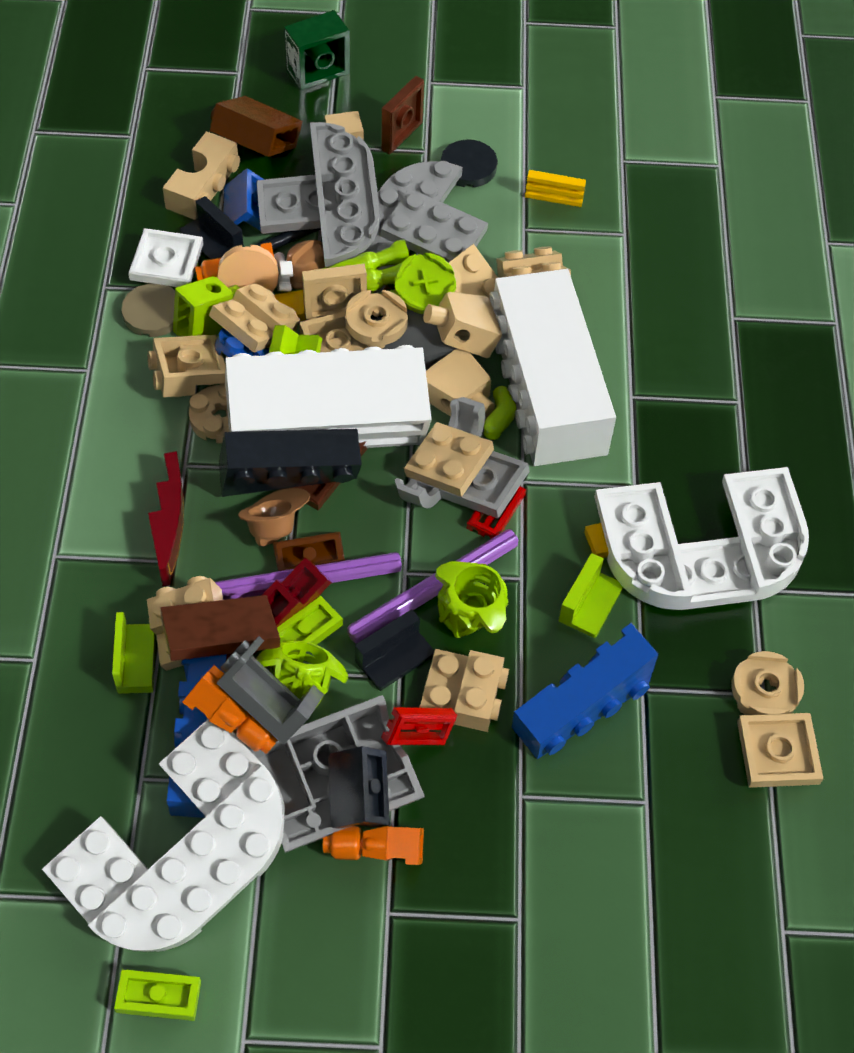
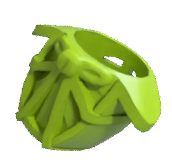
[435,561,508,638]
[256,641,348,706]

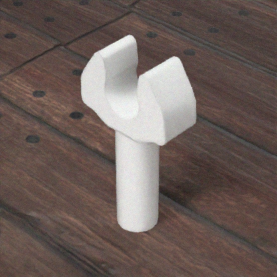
[274,252,293,292]

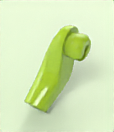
[484,386,517,440]

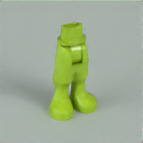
[321,239,409,292]

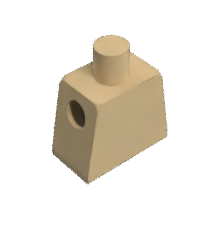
[423,292,502,358]
[426,348,495,418]

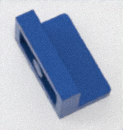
[224,168,264,231]

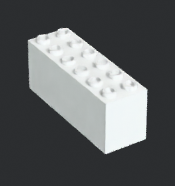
[490,269,616,466]
[225,345,432,448]

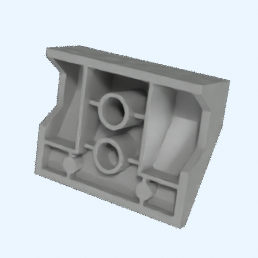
[247,695,425,853]

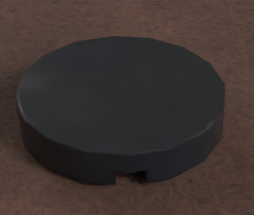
[441,139,498,187]

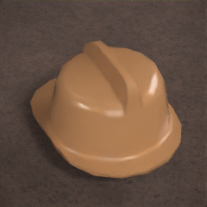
[286,239,327,289]
[238,488,310,547]

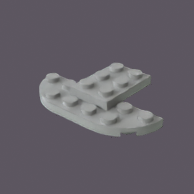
[257,122,380,267]
[358,161,488,293]

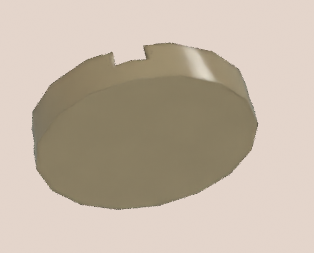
[121,283,175,337]

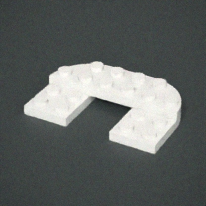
[594,467,809,610]
[42,719,285,952]

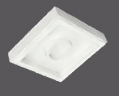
[128,228,203,287]

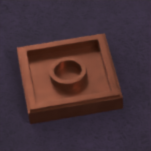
[381,76,424,155]

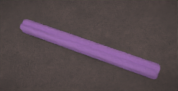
[347,529,519,643]
[215,552,402,600]

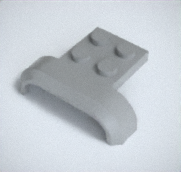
[395,397,530,518]

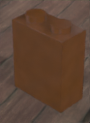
[210,96,303,157]

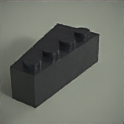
[219,429,362,497]

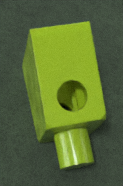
[173,276,239,337]

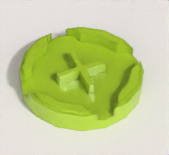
[395,253,456,314]

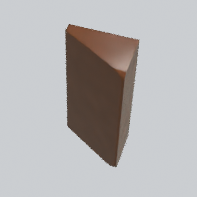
[273,532,345,571]

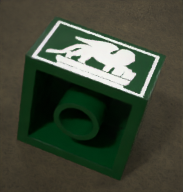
[284,10,350,90]

